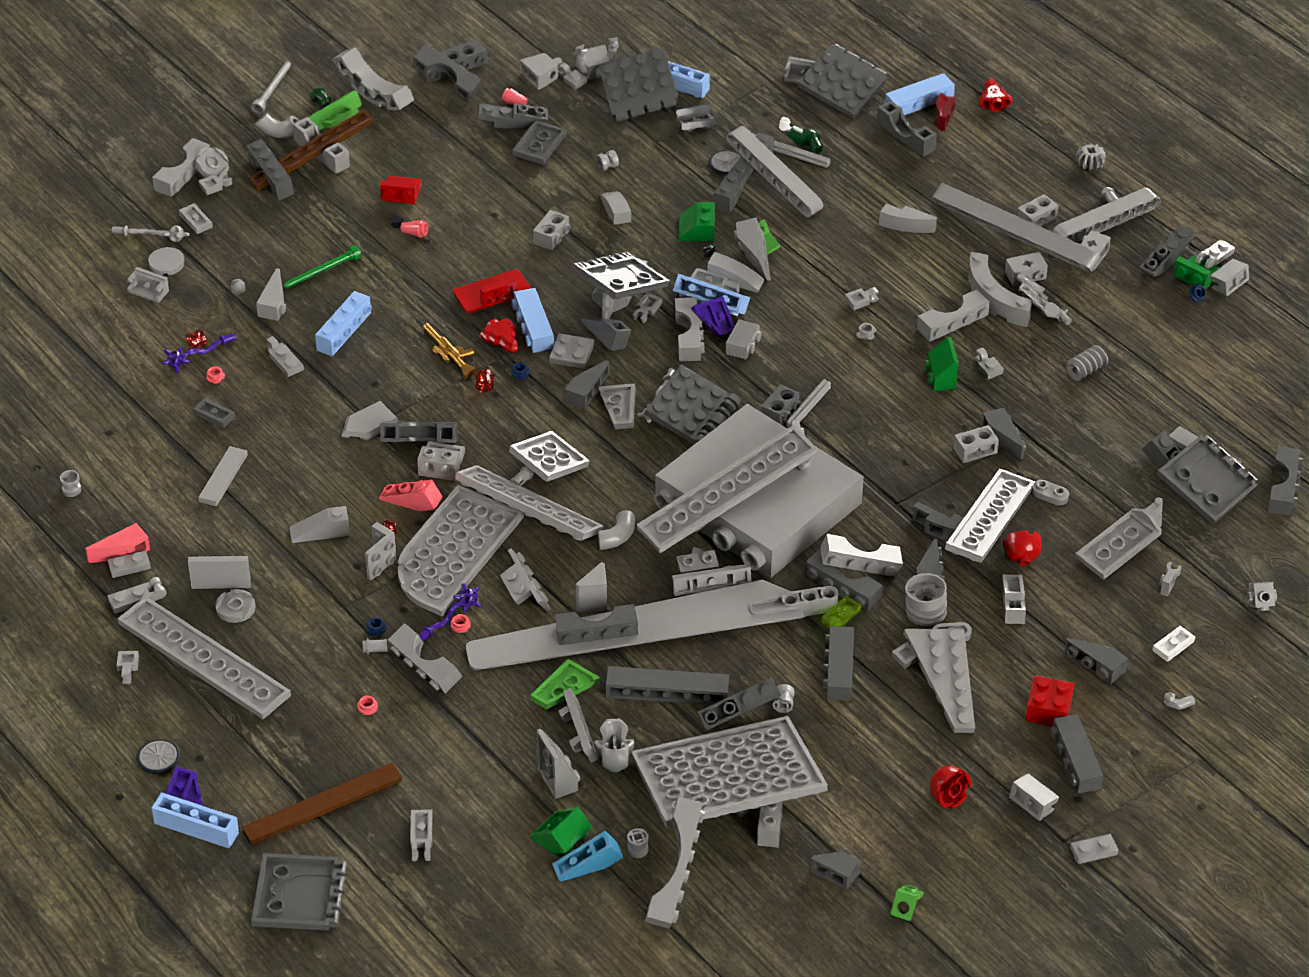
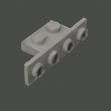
[500,548,551,612]

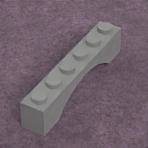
[644,796,705,929]

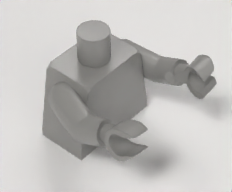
[575,38,619,81]

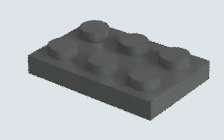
[512,120,566,165]

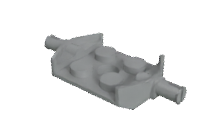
[1016,273,1072,325]

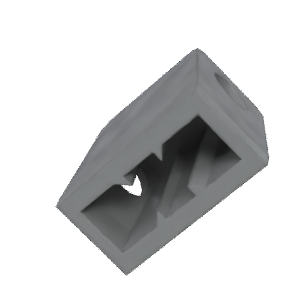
[520,53,563,90]

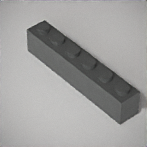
[606,666,729,705]

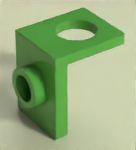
[759,220,780,255]
[890,885,924,921]

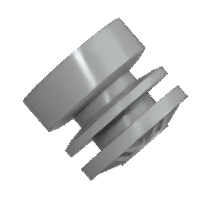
[905,573,947,626]

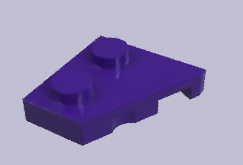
[691,297,735,337]
[166,766,204,806]

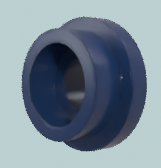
[1189,284,1207,302]
[511,362,529,379]
[366,617,386,636]

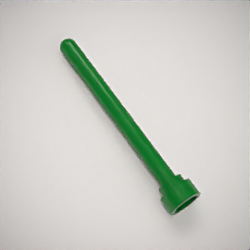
[284,245,362,289]

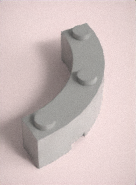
[332,47,414,110]
[968,252,1032,327]

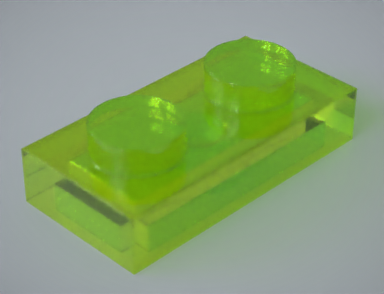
[821,596,862,628]

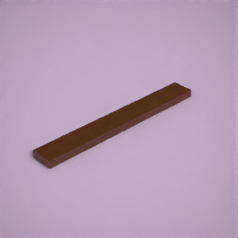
[248,109,374,191]
[242,763,402,845]

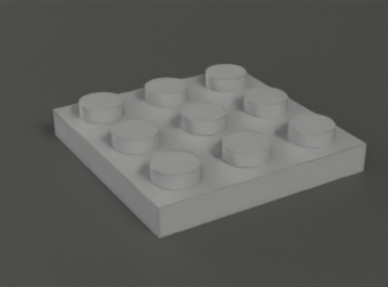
[509,431,590,482]

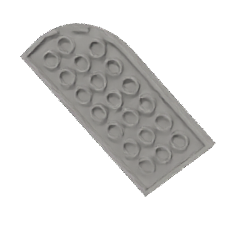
[398,485,524,616]

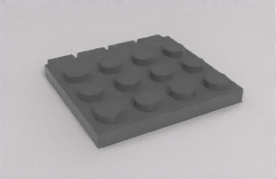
[797,44,887,119]
[599,47,679,122]
[1156,435,1258,525]
[251,853,347,930]

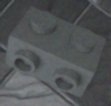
[676,104,715,132]

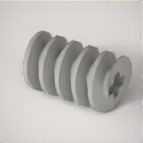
[1067,345,1108,381]

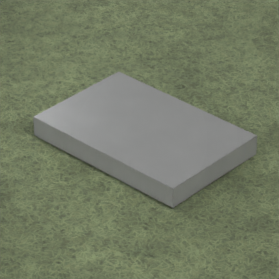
[188,556,251,589]

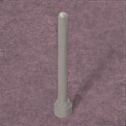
[250,62,291,115]

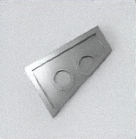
[598,383,636,430]

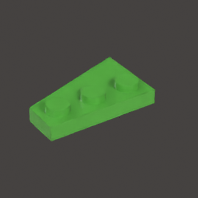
[530,659,600,710]

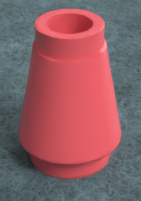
[502,88,528,106]
[401,220,428,238]

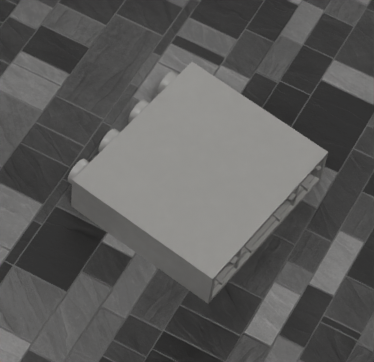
[654,404,864,578]

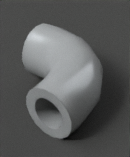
[255,113,299,138]
[598,510,635,550]

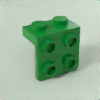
[1173,256,1220,289]

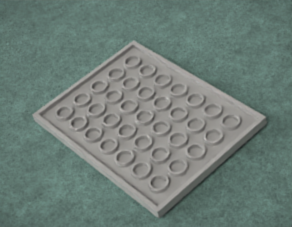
[631,716,828,828]

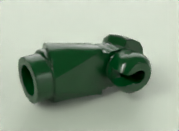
[309,87,332,108]

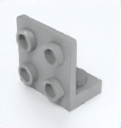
[365,522,396,581]

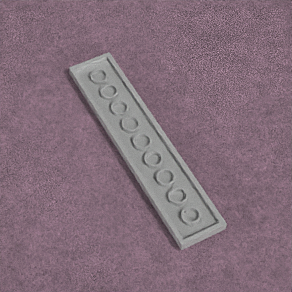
[637,425,817,553]
[118,596,291,719]

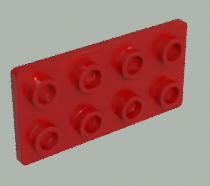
[453,269,531,314]

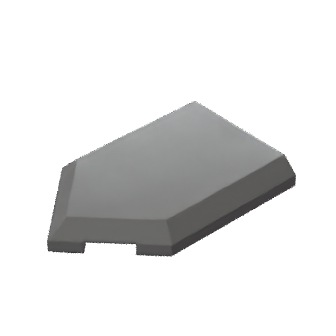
[341,401,398,440]

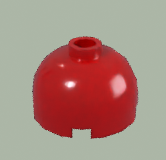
[1002,530,1042,566]
[929,765,971,808]

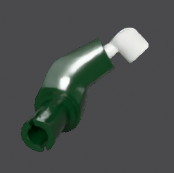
[779,117,824,154]

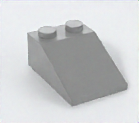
[734,218,771,281]
[537,729,580,799]

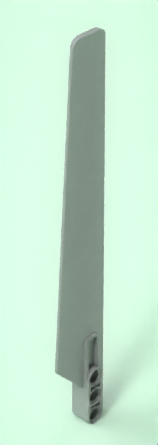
[466,580,838,670]

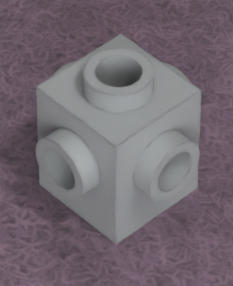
[1247,582,1277,611]

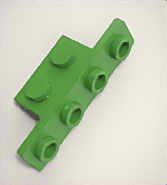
[308,90,362,131]

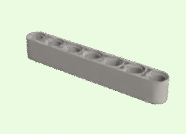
[727,126,823,218]
[1053,187,1160,243]

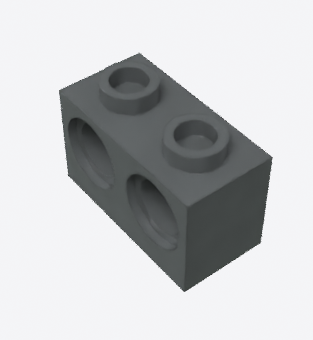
[761,384,801,425]

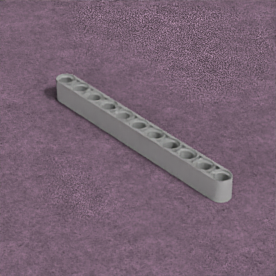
[932,183,1101,272]

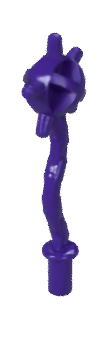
[162,333,237,373]
[418,583,481,641]

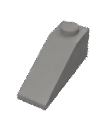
[256,268,286,321]
[289,506,350,543]

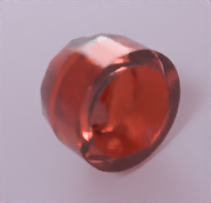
[382,520,397,535]

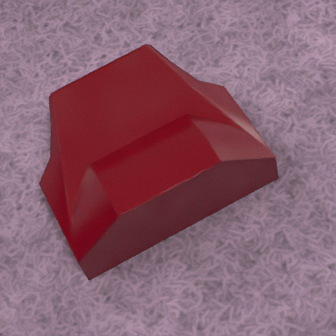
[934,93,956,131]

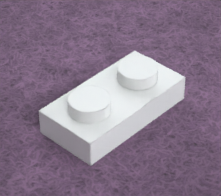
[1153,626,1195,662]

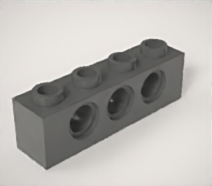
[418,39,487,83]

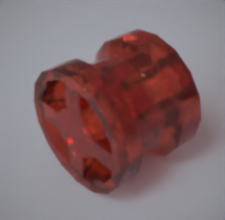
[185,328,207,349]
[475,369,494,392]

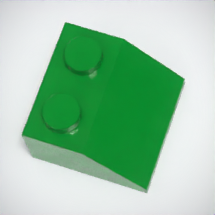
[679,202,715,242]
[925,337,958,391]
[529,807,592,854]

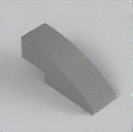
[600,191,631,225]
[879,204,937,233]
[708,252,764,293]
[1002,574,1026,624]

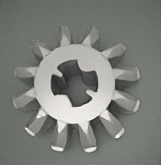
[1076,143,1106,171]

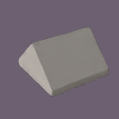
[576,562,607,613]

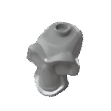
[595,718,634,772]

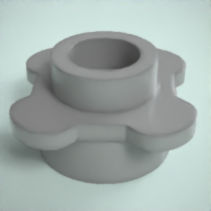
[856,323,876,340]

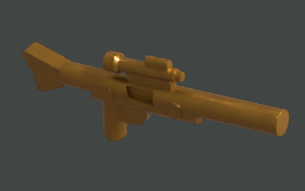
[423,323,476,379]

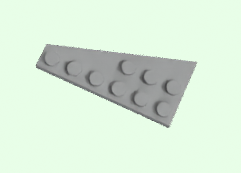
[903,629,975,733]

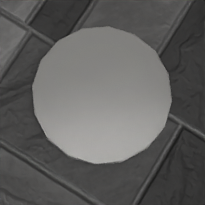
[195,146,229,178]
[148,247,184,275]
[215,589,256,623]

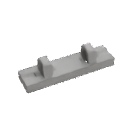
[672,564,752,596]
[559,688,598,763]

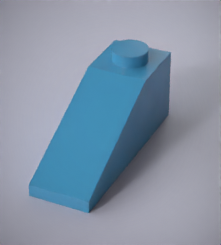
[553,831,623,881]

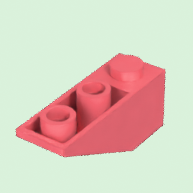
[379,480,443,511]
[85,523,150,563]

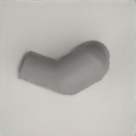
[1164,692,1195,710]

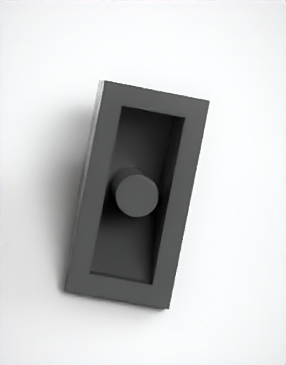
[810,851,861,890]

